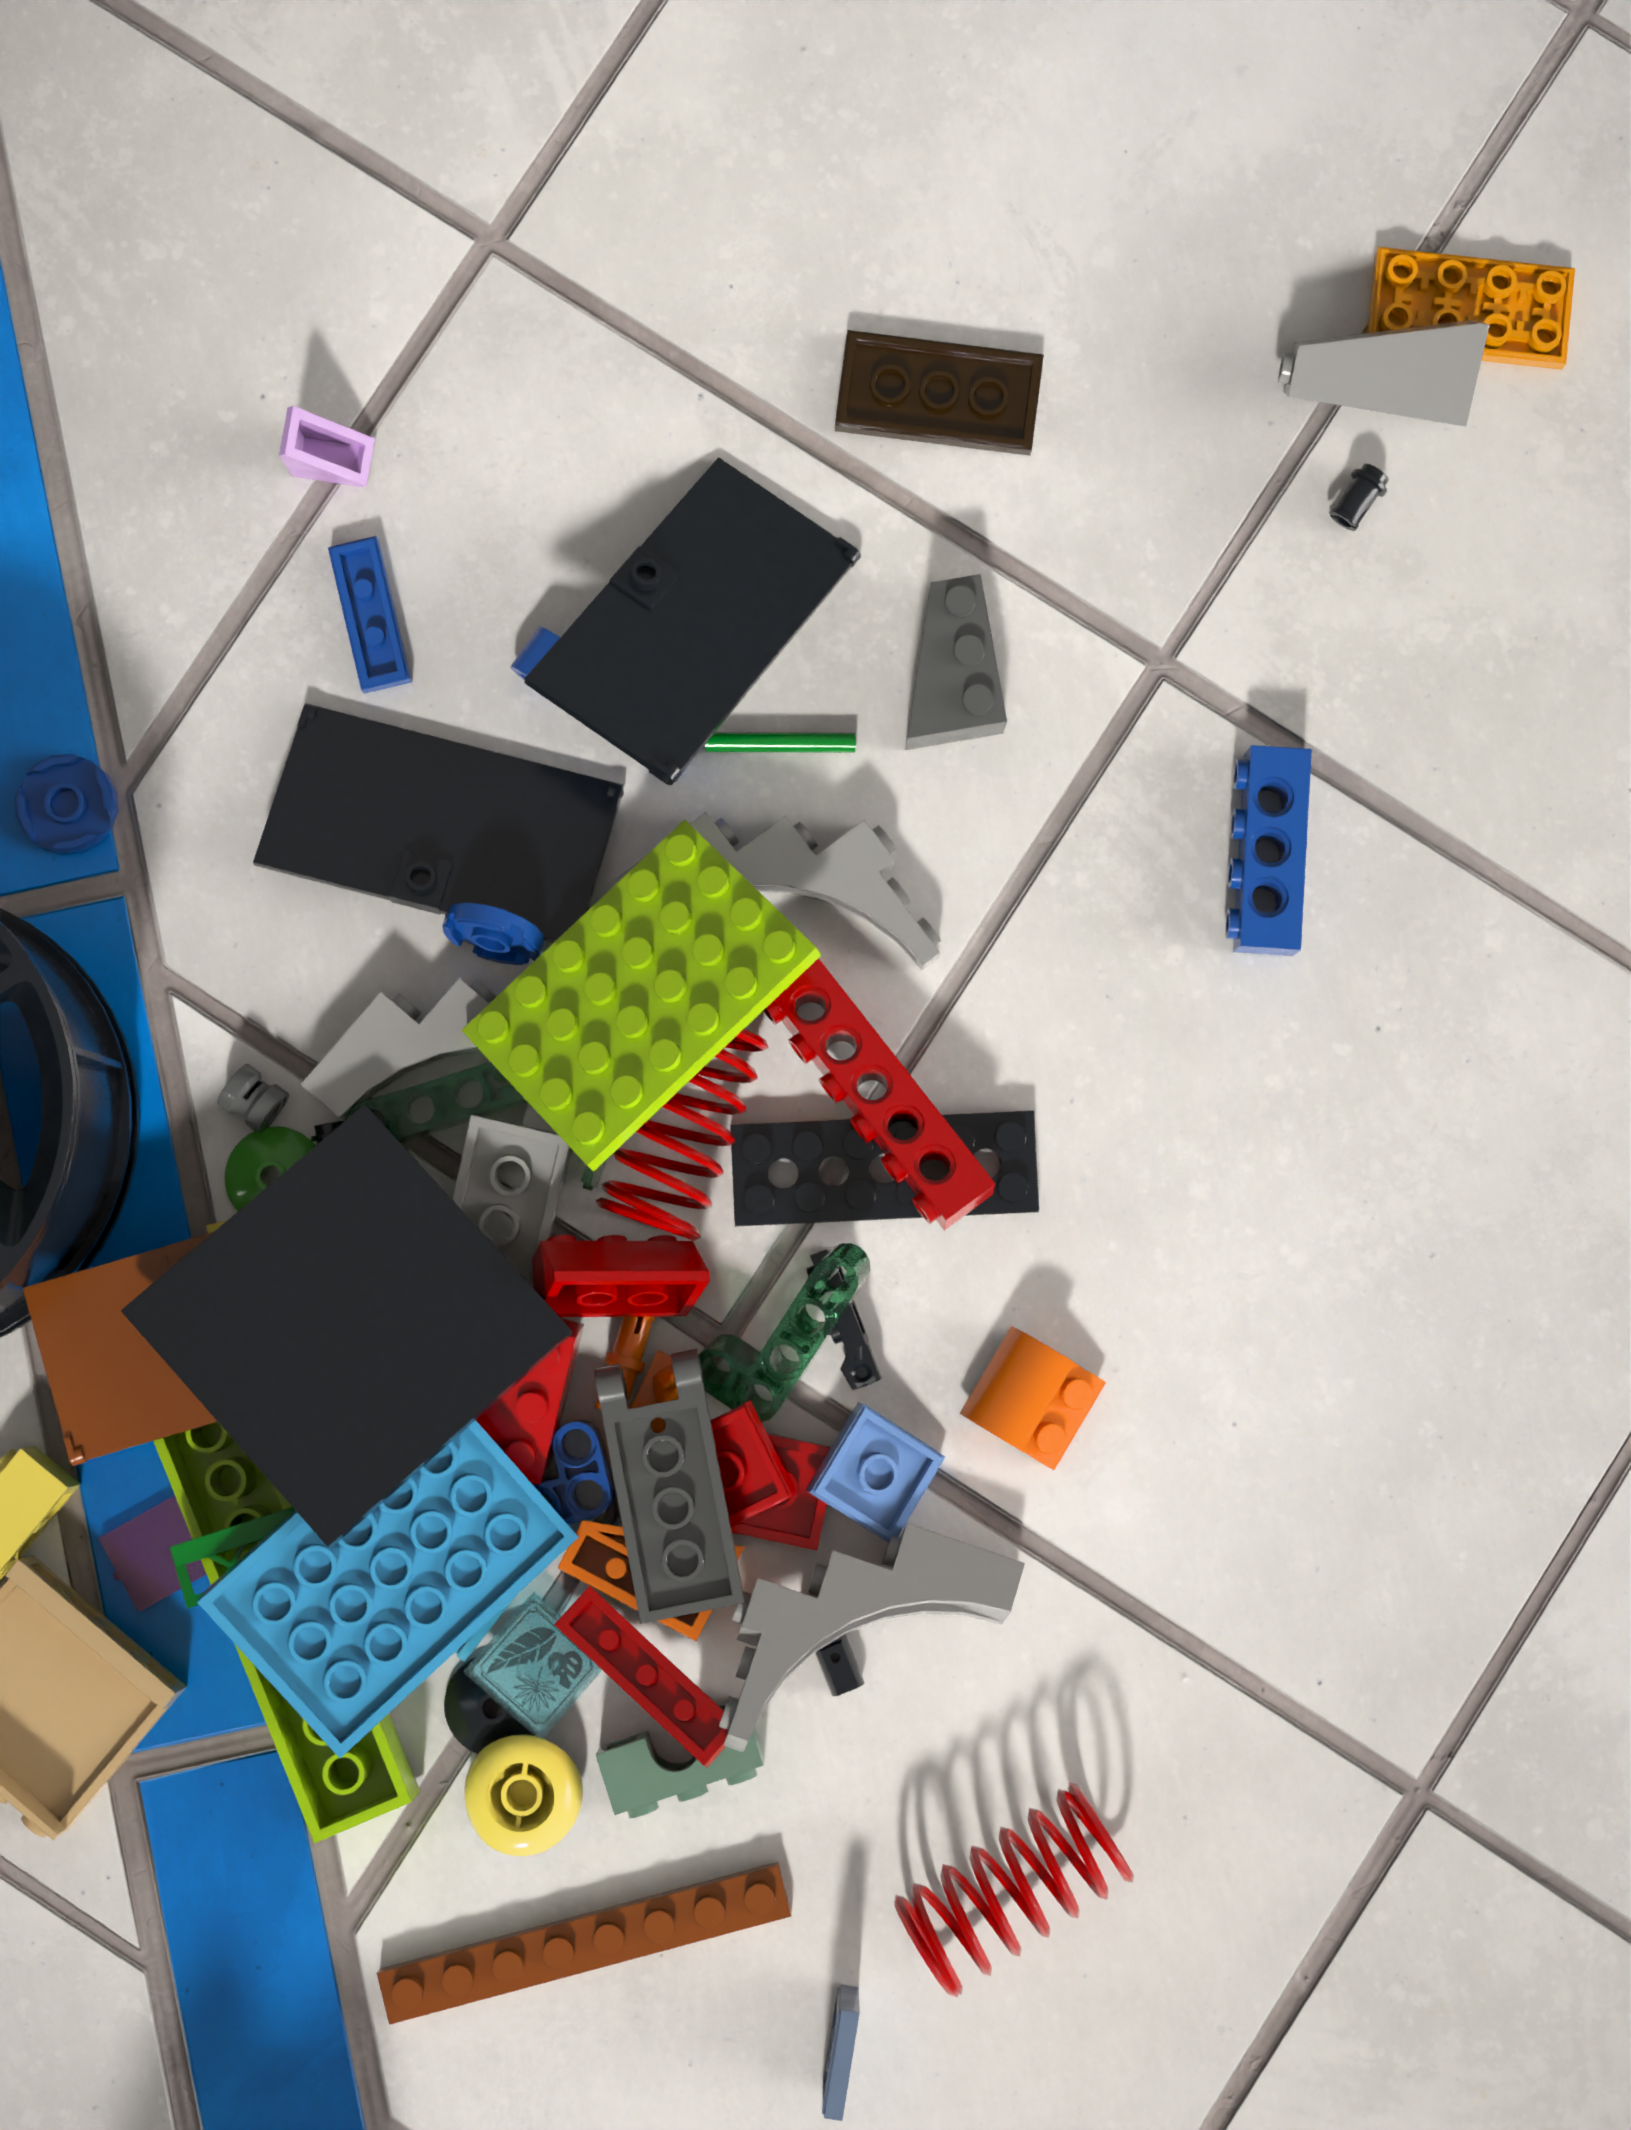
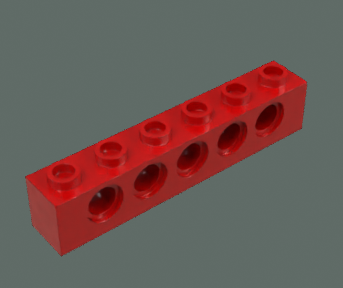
[763,958,995,1231]

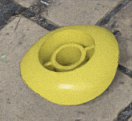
[464,1735,583,1856]

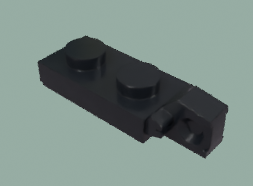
[806,1248,882,1390]

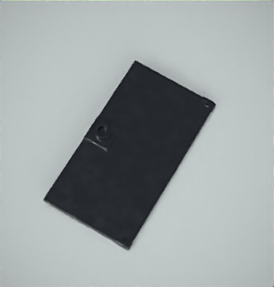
[524,457,861,785]
[253,703,624,943]

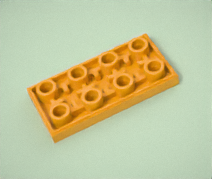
[1367,247,1575,370]

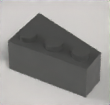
[905,574,1007,750]

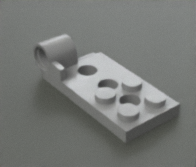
[452,1103,573,1288]

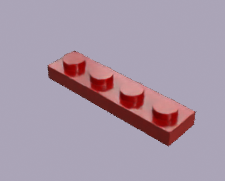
[554,1586,728,1768]

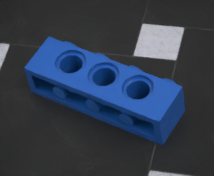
[1225,745,1312,956]

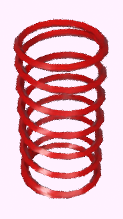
[595,1029,769,1241]
[894,1782,1134,1997]

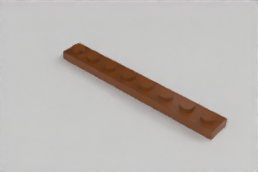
[377,1861,792,2025]

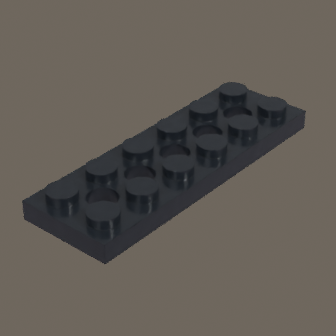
[730,1111,1039,1227]

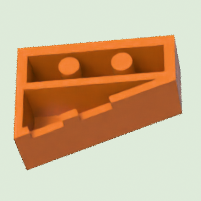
[558,1520,745,1642]

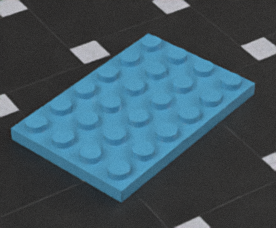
[196,1420,579,1758]

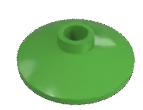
[225,1127,316,1211]

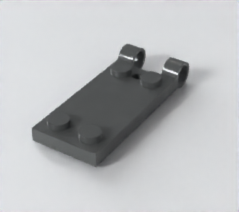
[594,1349,745,1624]

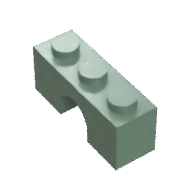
[596,1705,765,1818]

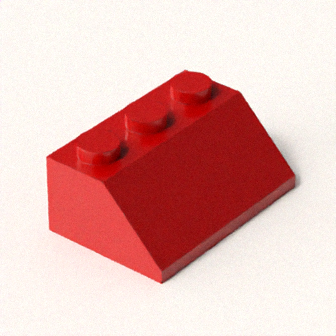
[532,1235,710,1317]

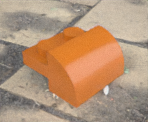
[959,1326,1106,1470]

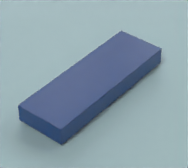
[328,536,412,694]

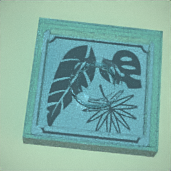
[464,1592,602,1740]

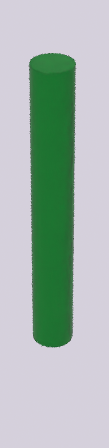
[705,732,856,753]

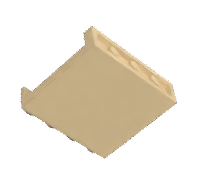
[0,1555,187,1840]

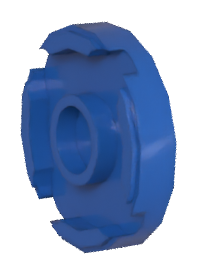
[15,754,118,855]
[442,903,544,965]

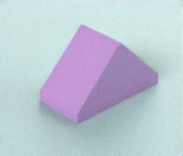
[279,406,375,487]

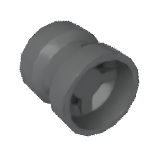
[217,1064,289,1134]

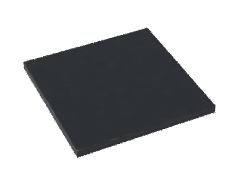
[121,1105,573,1549]

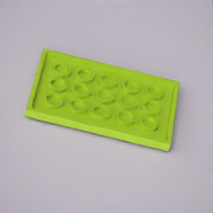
[461,819,821,1172]

